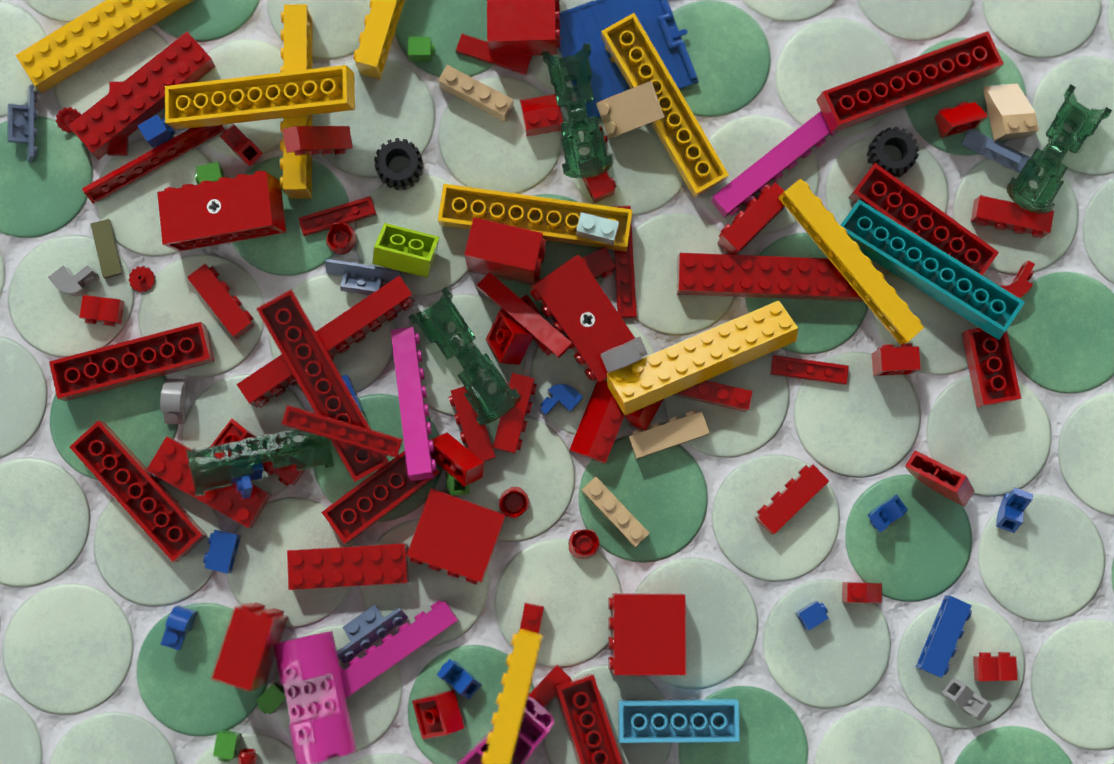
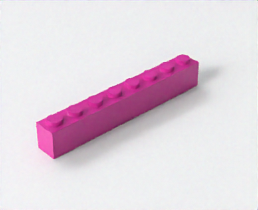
[711,111,839,217]
[391,327,437,481]
[340,600,459,699]

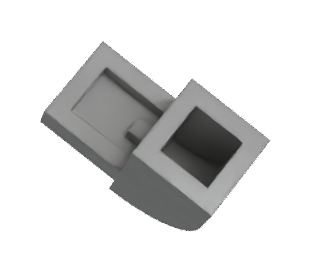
[48,265,98,296]
[600,337,648,372]
[160,379,187,424]
[941,677,992,721]

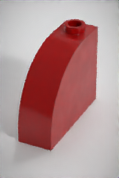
[905,450,975,507]

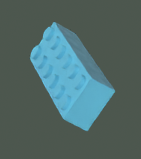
[618,699,739,743]

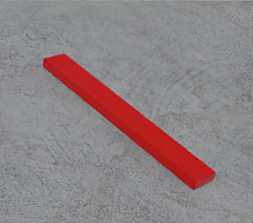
[82,125,225,204]

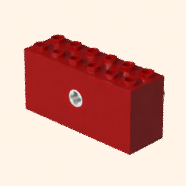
[157,170,286,252]
[530,254,635,382]

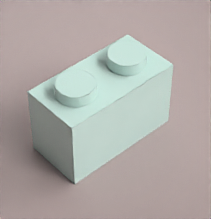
[576,212,619,245]

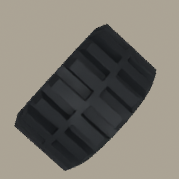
[867,127,919,177]
[374,138,424,190]

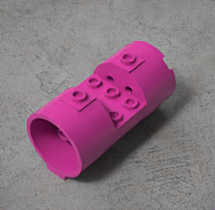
[273,631,357,764]

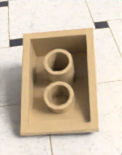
[596,81,664,139]
[983,83,1039,141]

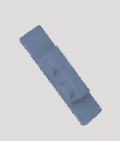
[7,85,37,162]
[962,128,1037,177]
[325,259,401,295]
[337,605,408,663]

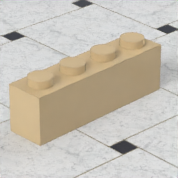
[438,65,514,122]
[628,410,709,460]
[581,476,649,547]

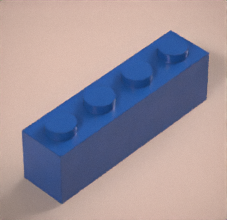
[915,595,972,678]

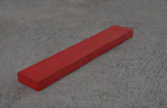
[613,206,637,319]
[476,272,572,358]
[281,405,403,458]

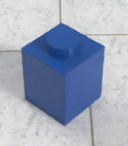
[796,601,829,630]

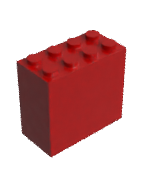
[487,0,561,56]
[464,217,546,285]
[406,488,506,585]
[608,593,686,675]
[211,602,288,691]

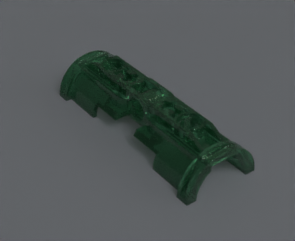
[542,43,613,178]
[1007,84,1112,214]
[408,287,521,426]
[186,429,334,496]

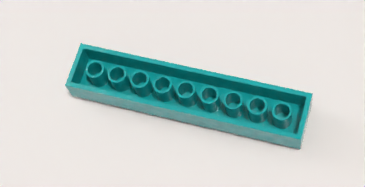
[840,200,1025,340]

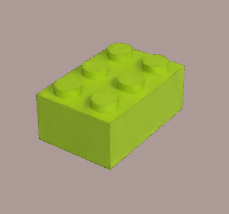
[372,223,439,278]

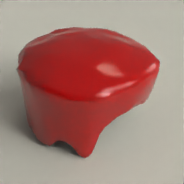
[326,222,357,255]
[498,487,530,518]
[568,529,599,559]

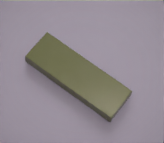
[90,219,123,279]

